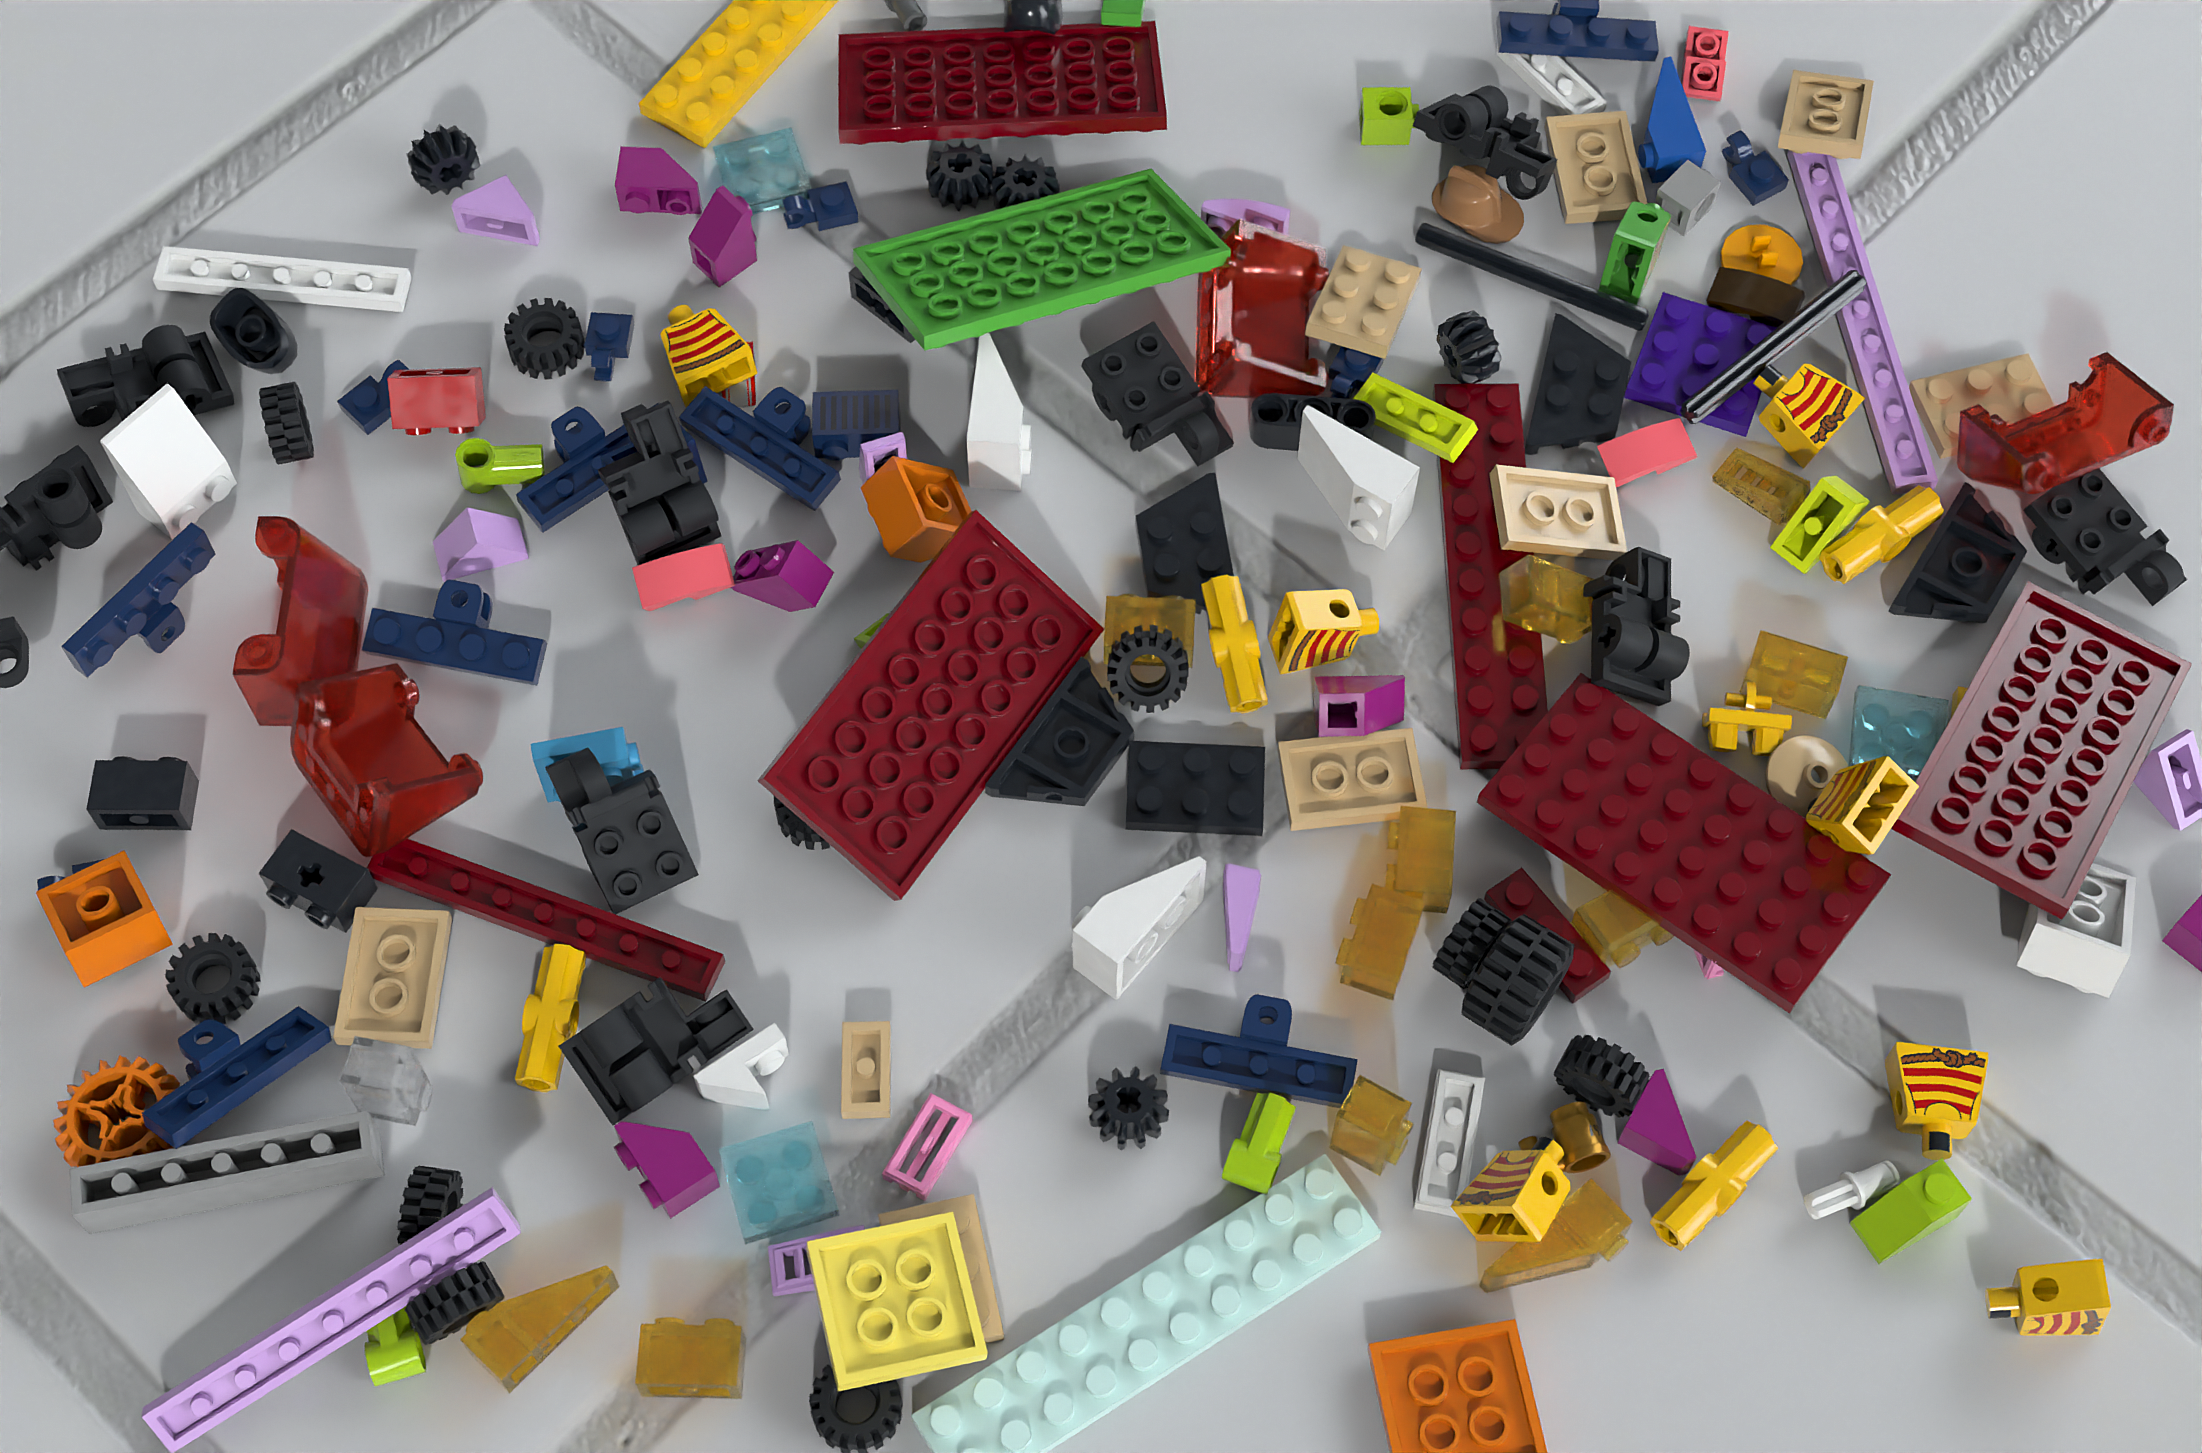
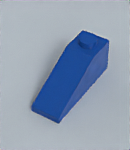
[1638,57,1706,184]

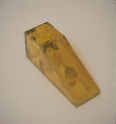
[1479,1179,1633,1293]
[460,1265,620,1394]

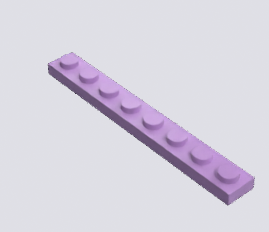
[142,1187,521,1453]

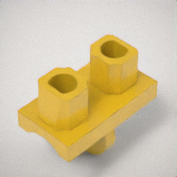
[1701,681,1792,757]

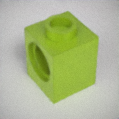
[1359,87,1419,145]

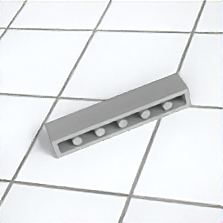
[69,1110,385,1234]

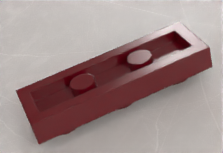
[1484,867,1611,1003]

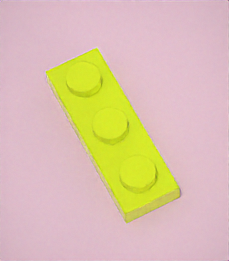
[1353,373,1478,463]

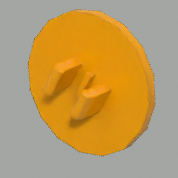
[1720,224,1803,285]

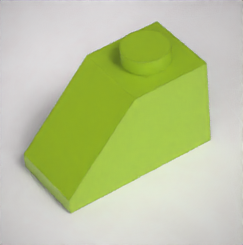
[1850,1158,1972,1264]

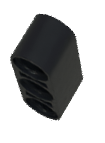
[1249,393,1376,451]

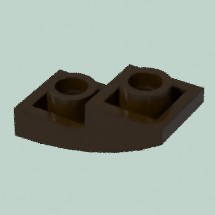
[1706,267,1805,328]

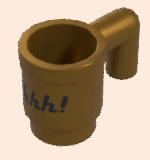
[1518,1102,1611,1174]

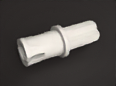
[1803,1160,1901,1219]

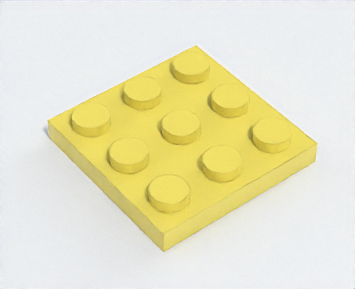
[806,1212,988,1391]

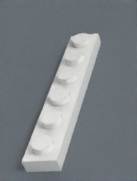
[153,246,412,312]

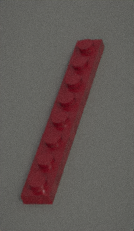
[366,831,726,1002]

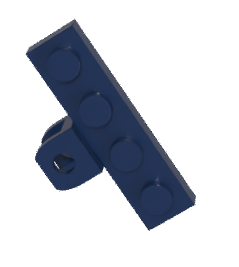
[1496,0,1659,62]
[678,386,841,511]
[516,403,659,533]
[61,522,216,678]
[362,579,547,686]
[1160,994,1358,1110]
[142,1006,332,1149]

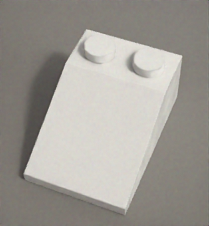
[967,332,1032,491]
[100,384,237,540]
[1297,405,1420,550]
[1071,856,1207,1000]
[2016,863,2136,998]

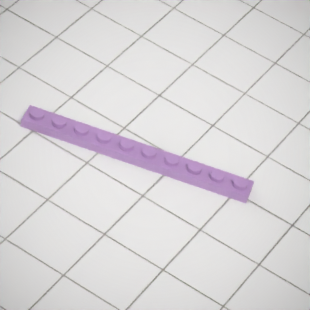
[1787,150,1938,495]

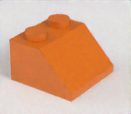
[860,456,972,563]
[36,850,173,988]

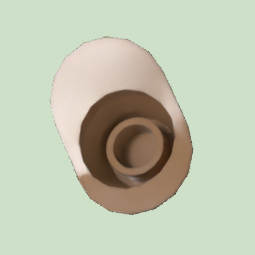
[1432,165,1524,244]

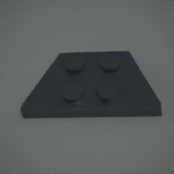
[1525,313,1631,455]
[1135,472,1234,614]
[1888,482,2027,624]
[985,656,1134,806]

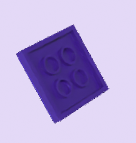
[1624,292,1776,437]

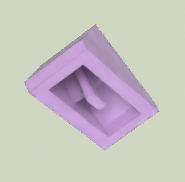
[451,175,540,246]
[433,507,529,582]
[2133,729,2202,831]

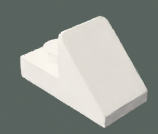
[693,1023,789,1110]

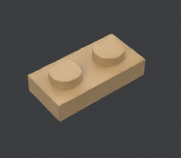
[841,1021,891,1119]

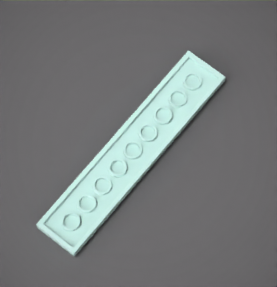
[911,1154,1381,1453]

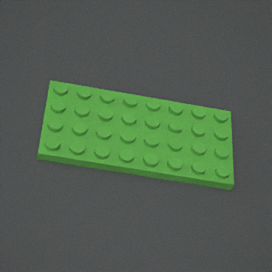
[853,168,1231,351]

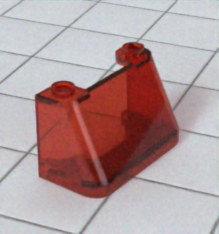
[1195,218,1329,399]
[1957,352,2174,494]
[232,516,368,727]
[290,663,483,857]

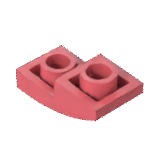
[1681,26,1729,102]
[1597,418,1697,488]
[632,543,735,611]

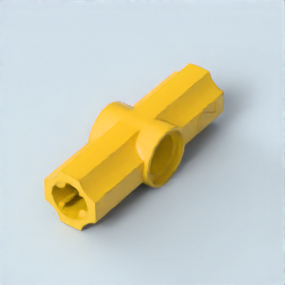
[1819,485,1944,584]
[1201,575,1268,714]
[515,944,586,1093]
[1649,1120,1778,1251]

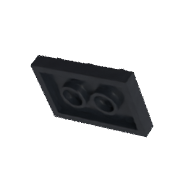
[1125,741,1265,836]

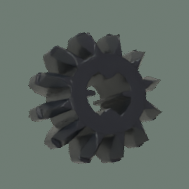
[406,124,481,196]
[926,140,995,212]
[990,154,1060,210]
[1436,310,1502,384]
[1088,1066,1169,1151]

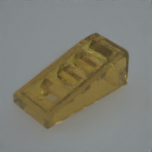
[1712,447,1811,528]

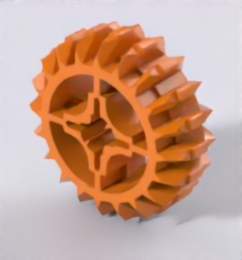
[53,1055,180,1167]

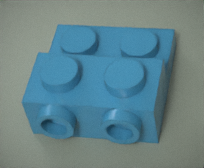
[531,727,644,803]

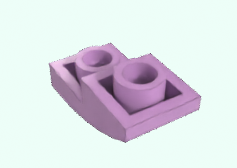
[1201,199,1290,247]

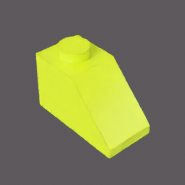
[1770,475,1870,574]

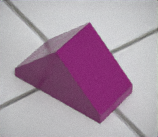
[1617,1068,1697,1176]

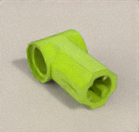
[455,438,545,494]
[1221,1092,1296,1195]
[364,1306,427,1387]

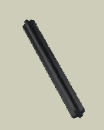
[1415,223,1649,331]
[1680,270,1867,424]

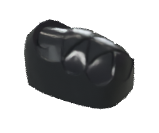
[1004,0,1063,35]
[210,288,298,374]

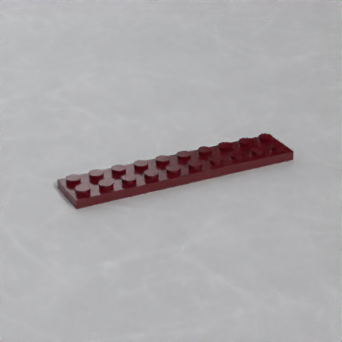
[1432,383,1548,770]

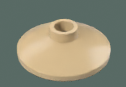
[1765,735,1848,818]

